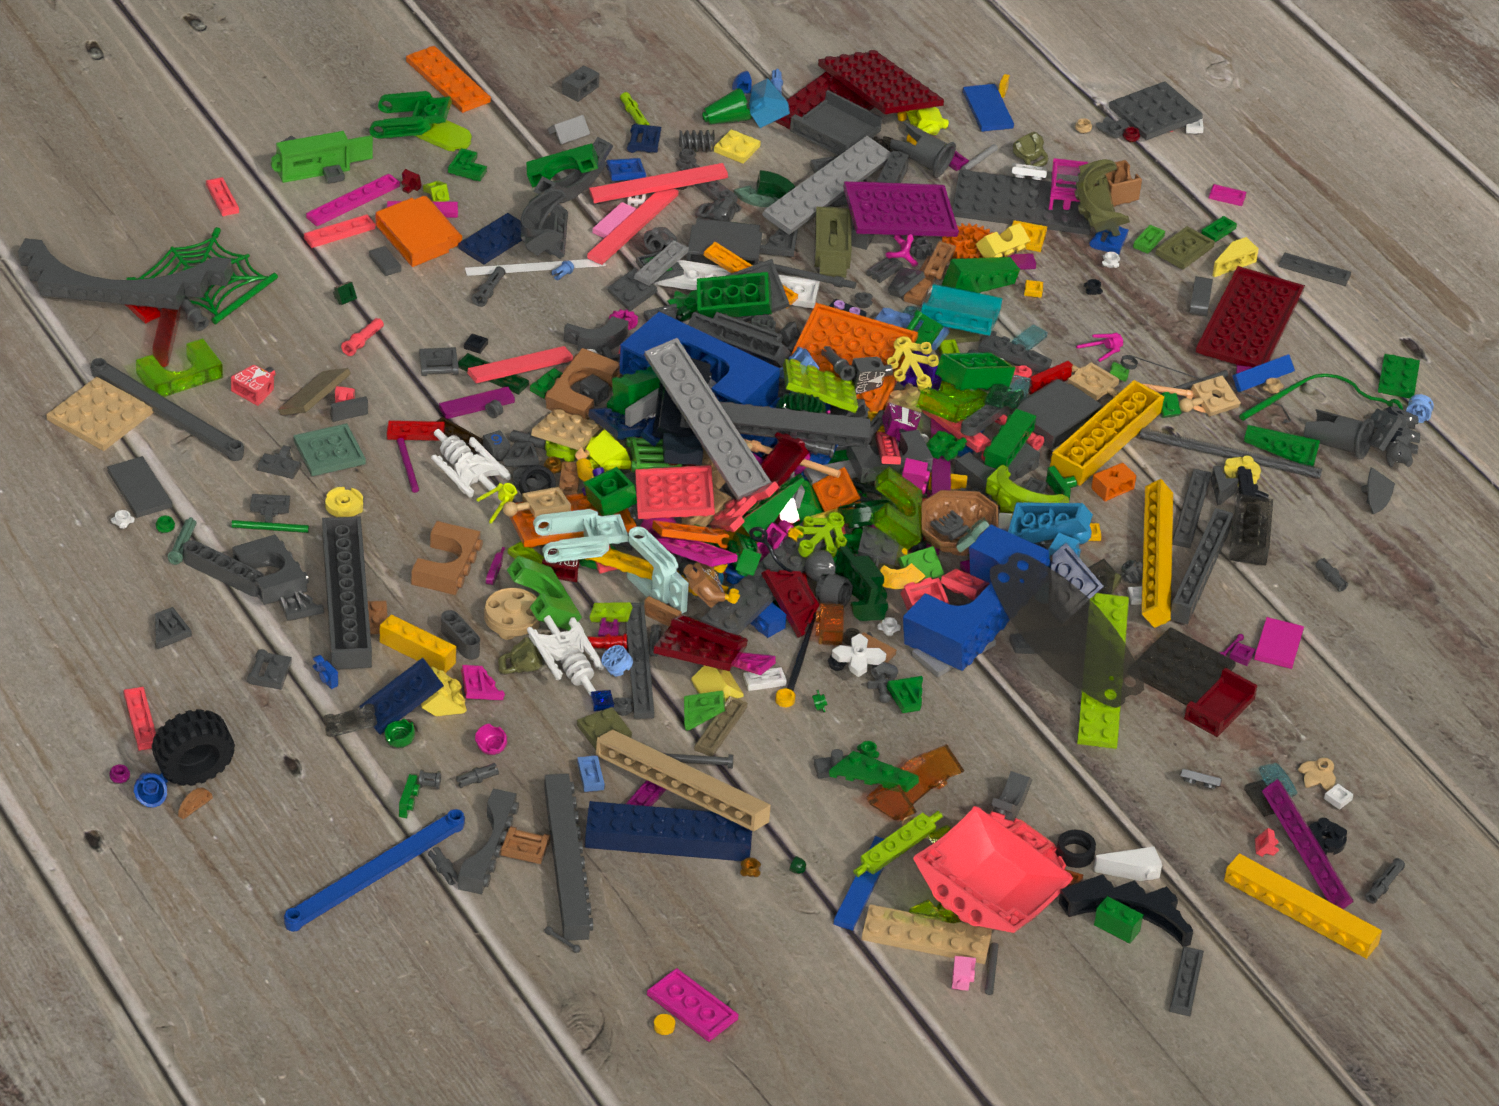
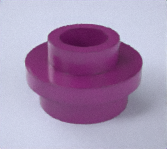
[109,764,130,783]

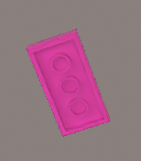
[657,537,738,567]
[647,968,739,1042]

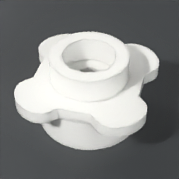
[1102,252,1120,268]
[111,510,135,529]
[877,617,901,636]

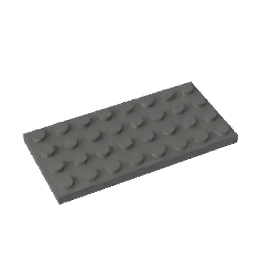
[953,169,1091,235]

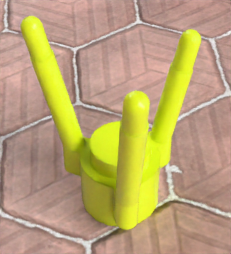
[476,483,518,523]

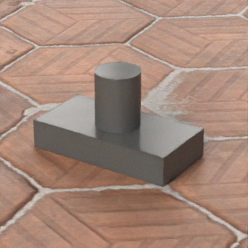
[814,749,847,779]

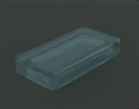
[1011,324,1048,351]

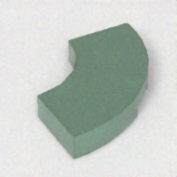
[734,186,779,207]
[956,517,990,553]

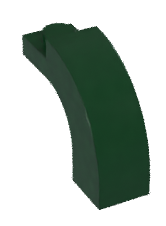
[756,170,796,199]

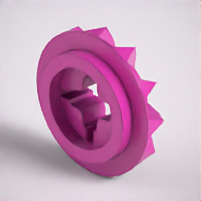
[609,309,638,330]

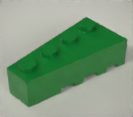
[612,366,660,415]

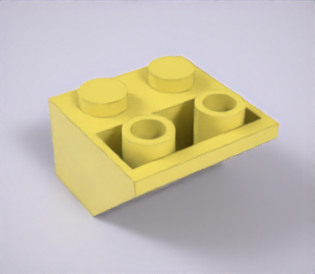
[421,666,467,716]

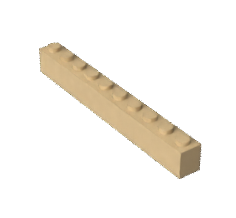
[596,730,771,831]

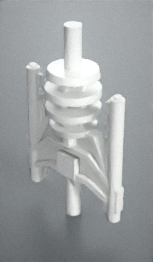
[431,429,511,498]
[527,615,604,696]

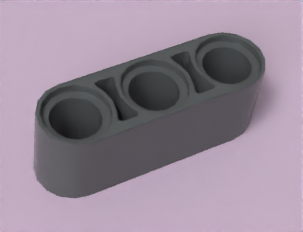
[1189,276,1213,316]
[441,610,480,660]

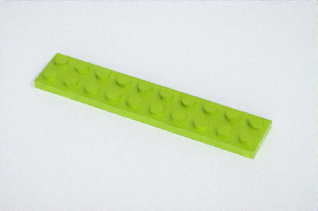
[1077,593,1129,749]

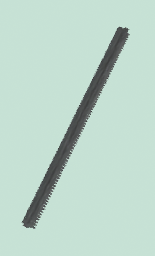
[1140,428,1322,479]

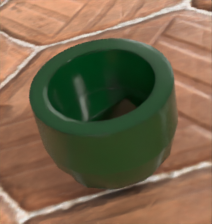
[676,306,692,322]
[789,856,806,874]

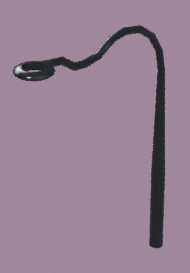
[749,527,816,691]

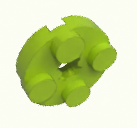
[545,440,578,462]

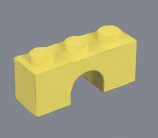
[976,223,1031,258]

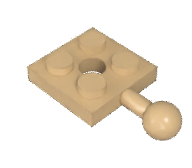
[1179,375,1241,417]
[503,487,571,518]

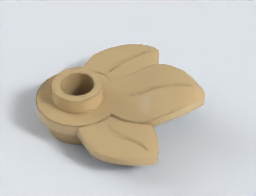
[1298,758,1336,791]

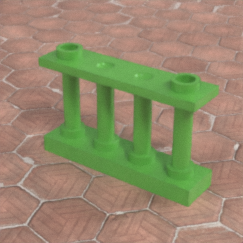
[626,437,682,476]

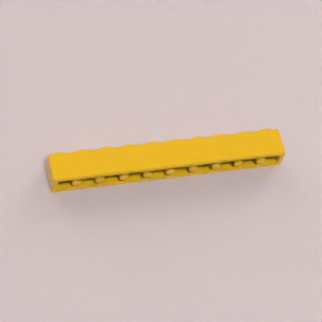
[1141,479,1173,628]

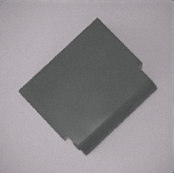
[687,218,762,266]
[1009,379,1103,450]

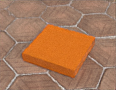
[812,466,860,512]

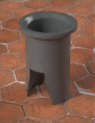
[890,120,956,178]
[1304,409,1375,459]

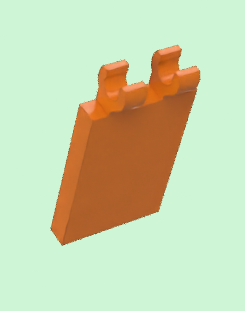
[652,520,729,548]

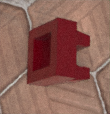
[401,169,422,194]

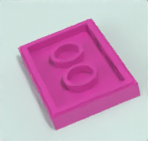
[1254,617,1304,669]

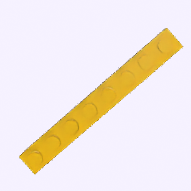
[1224,853,1382,959]

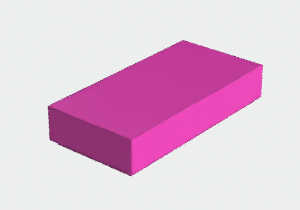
[1209,184,1247,206]

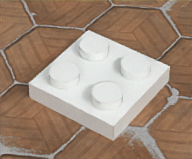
[1011,163,1047,180]

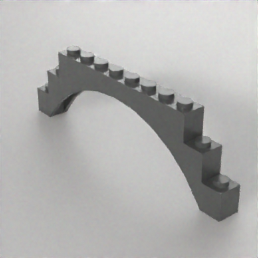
[18,238,233,310]

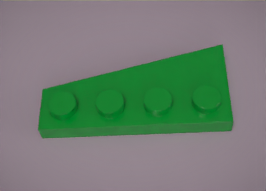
[1244,425,1320,467]
[829,751,919,792]

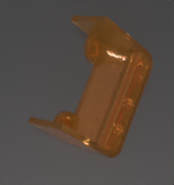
[866,744,964,822]

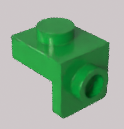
[1161,392,1181,418]

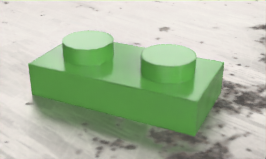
[1133,225,1165,254]

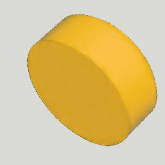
[775,688,796,707]
[654,1014,675,1035]

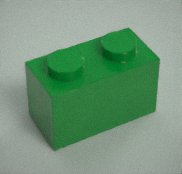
[1094,896,1143,944]

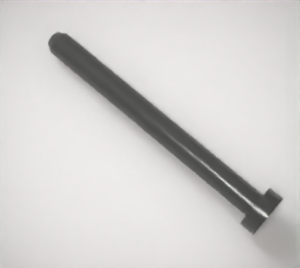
[663,753,734,769]

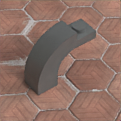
[564,316,629,352]
[991,771,1033,821]

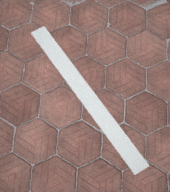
[465,259,606,276]

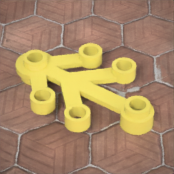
[887,336,939,391]

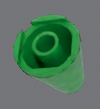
[702,88,751,125]

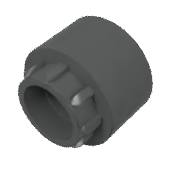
[816,574,853,610]

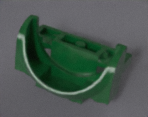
[823,546,888,621]

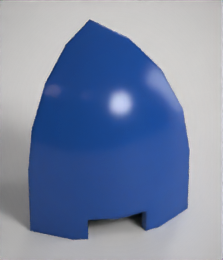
[732,71,752,94]

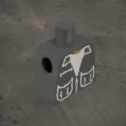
[851,357,893,395]

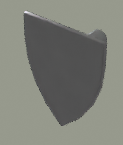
[1361,467,1395,514]

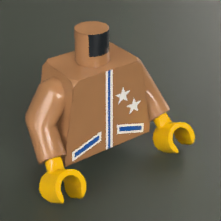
[684,562,740,608]

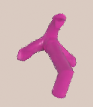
[886,234,918,267]

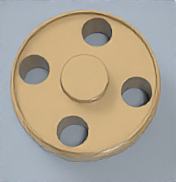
[484,588,540,640]

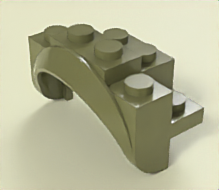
[1074,159,1130,236]

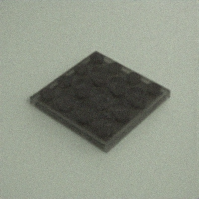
[1128,627,1236,706]

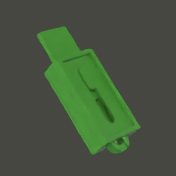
[271,131,373,183]

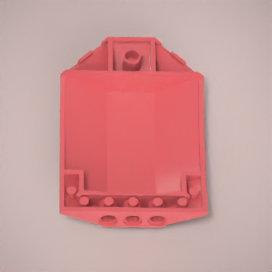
[913,806,1073,933]

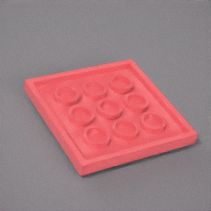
[635,465,715,520]

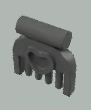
[930,510,969,541]

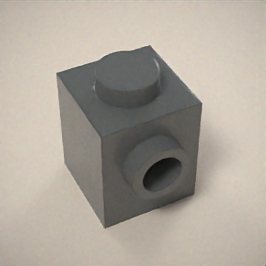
[579,374,609,406]

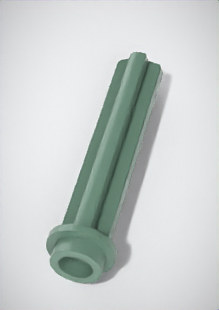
[168,517,197,565]

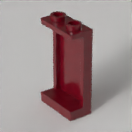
[760,432,809,501]
[1184,668,1257,737]

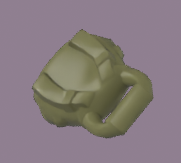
[1013,132,1048,167]
[498,637,543,674]

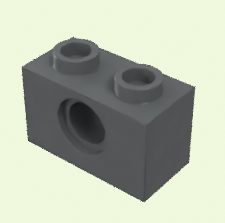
[562,65,600,102]

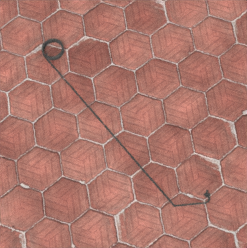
[1120,355,1291,423]

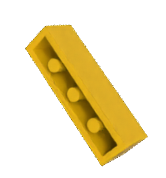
[380,614,456,673]

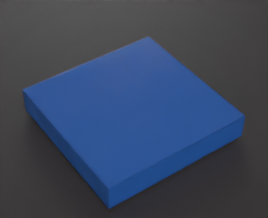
[606,158,646,181]

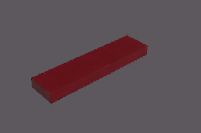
[670,615,748,650]

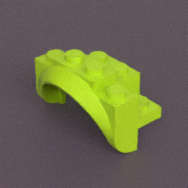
[985,465,1069,514]

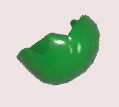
[384,718,415,748]

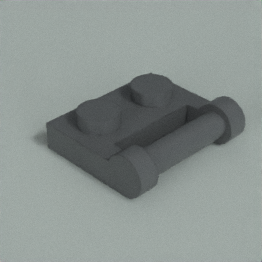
[419,347,459,376]
[246,649,292,690]

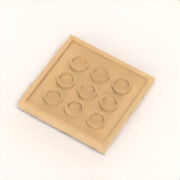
[46,377,154,451]

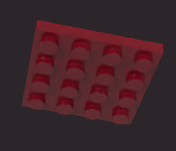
[653,626,747,671]

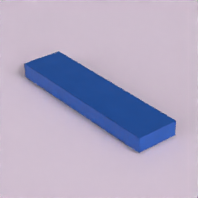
[1232,354,1295,392]

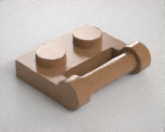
[501,826,551,864]

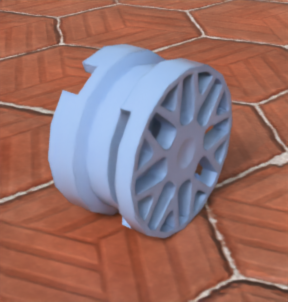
[1406,394,1434,423]
[601,645,633,677]

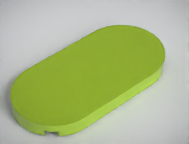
[415,120,472,151]

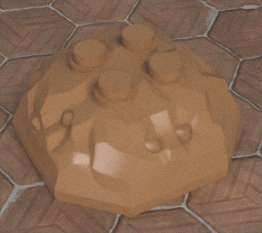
[921,490,998,556]

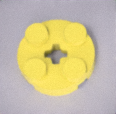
[1223,456,1261,486]
[325,487,363,517]

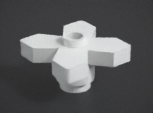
[832,634,886,677]

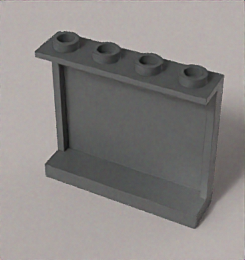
[790,90,882,156]

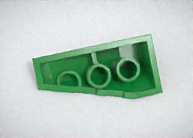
[742,473,804,538]

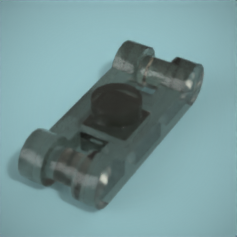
[323,704,377,737]

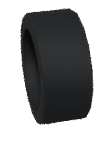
[519,465,556,495]
[1056,829,1096,868]

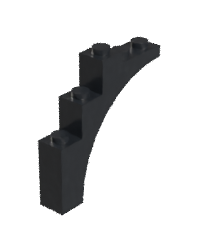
[1058,874,1193,947]

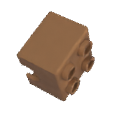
[1094,160,1142,207]

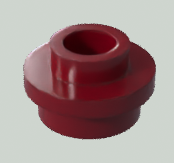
[1123,127,1140,142]

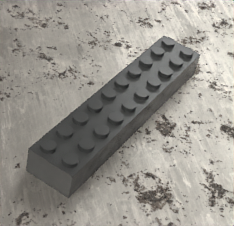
[322,516,372,669]

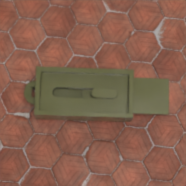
[815,207,852,278]

